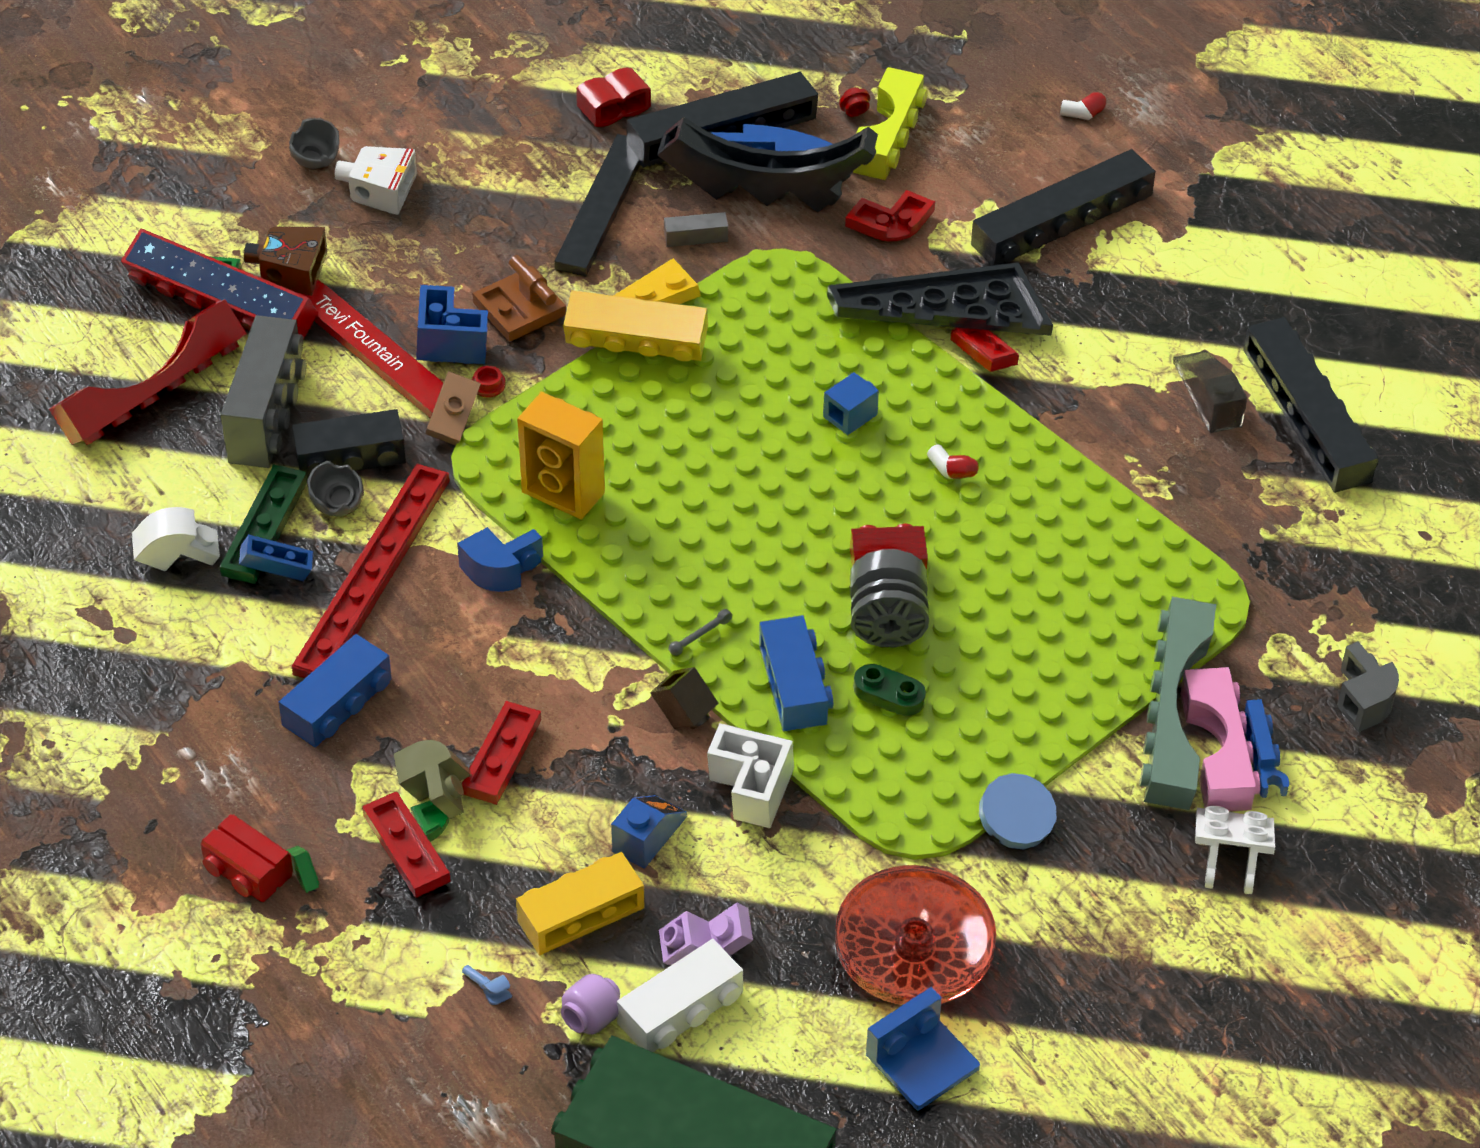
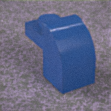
[457,527,543,592]

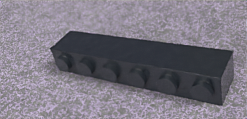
[627,71,818,168]
[971,149,1156,266]
[1243,317,1378,493]

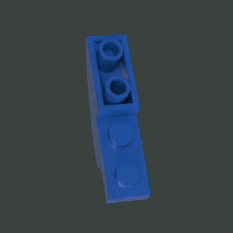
[711,124,832,151]

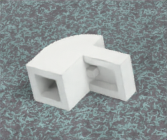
[132,507,220,571]

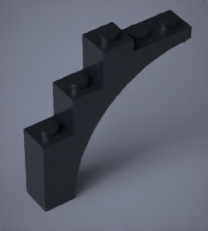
[657,117,878,213]

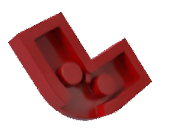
[845,190,935,241]

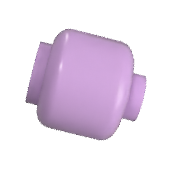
[561,974,620,1035]

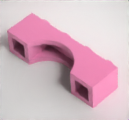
[1180,667,1260,811]

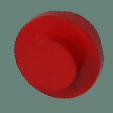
[839,88,870,117]
[471,366,506,397]

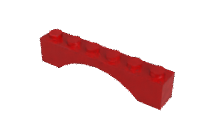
[49,299,247,445]

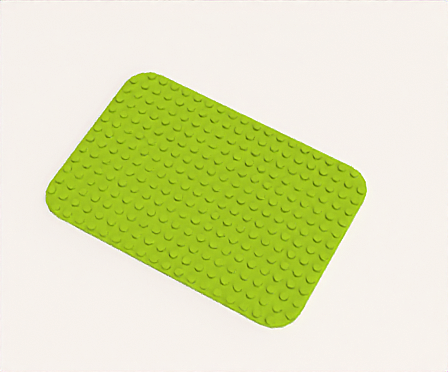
[451,248,1250,860]

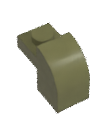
[394,740,471,819]

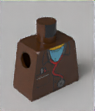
[244,227,328,296]

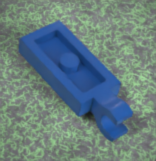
[1244,699,1289,798]

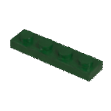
[220,464,308,584]

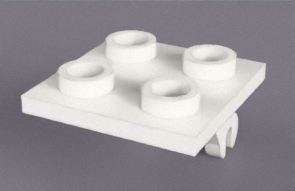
[1195,806,1275,894]

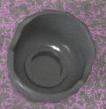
[289,118,340,170]
[307,461,364,517]

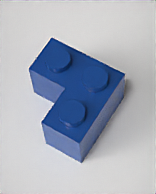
[416,285,488,364]

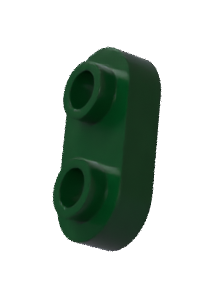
[853,664,926,716]

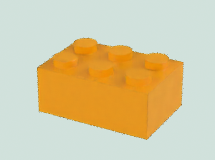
[517,391,605,520]

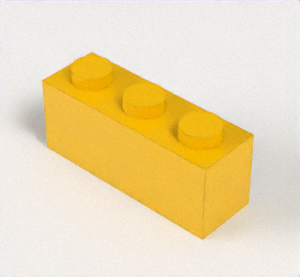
[516,851,645,956]

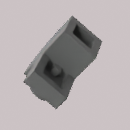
[1337,641,1399,733]

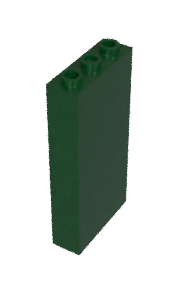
[551,1035,837,1148]

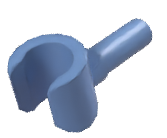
[462,965,512,1005]

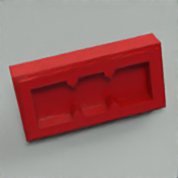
[950,328,1019,372]

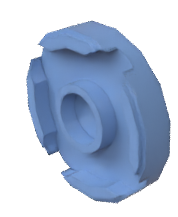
[979,773,1056,849]

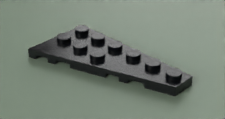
[827,262,1053,336]

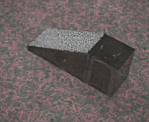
[1173,351,1247,433]

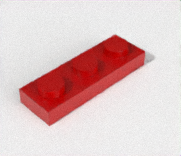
[461,701,541,805]
[362,791,451,898]

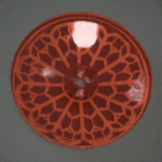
[835,865,996,1005]

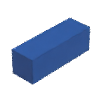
[239,534,313,581]

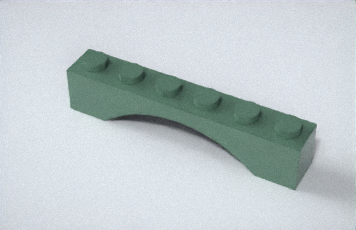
[1139,596,1216,810]

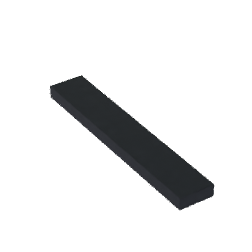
[554,134,640,277]

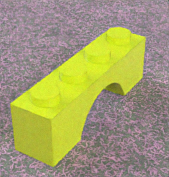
[853,67,928,180]

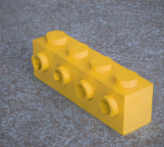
[563,290,708,361]

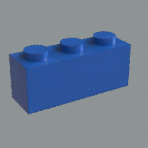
[759,615,834,731]
[278,634,392,748]

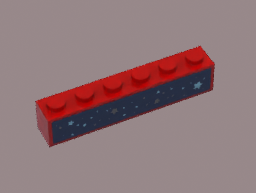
[120,228,319,339]

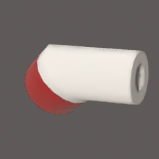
[1060,92,1106,120]
[927,444,979,479]

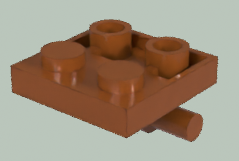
[472,255,566,342]

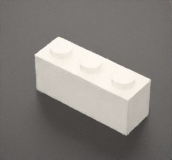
[617,939,743,1052]

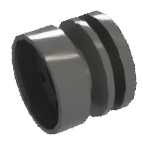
[850,549,929,647]

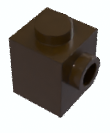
[650,667,719,729]

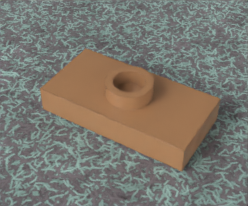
[425,371,481,445]

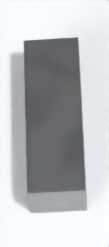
[664,212,728,247]

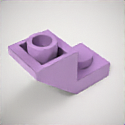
[659,903,753,965]

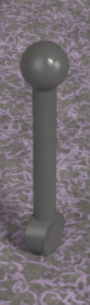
[669,609,733,656]

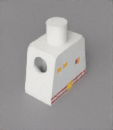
[335,146,417,215]

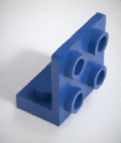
[866,987,980,1110]

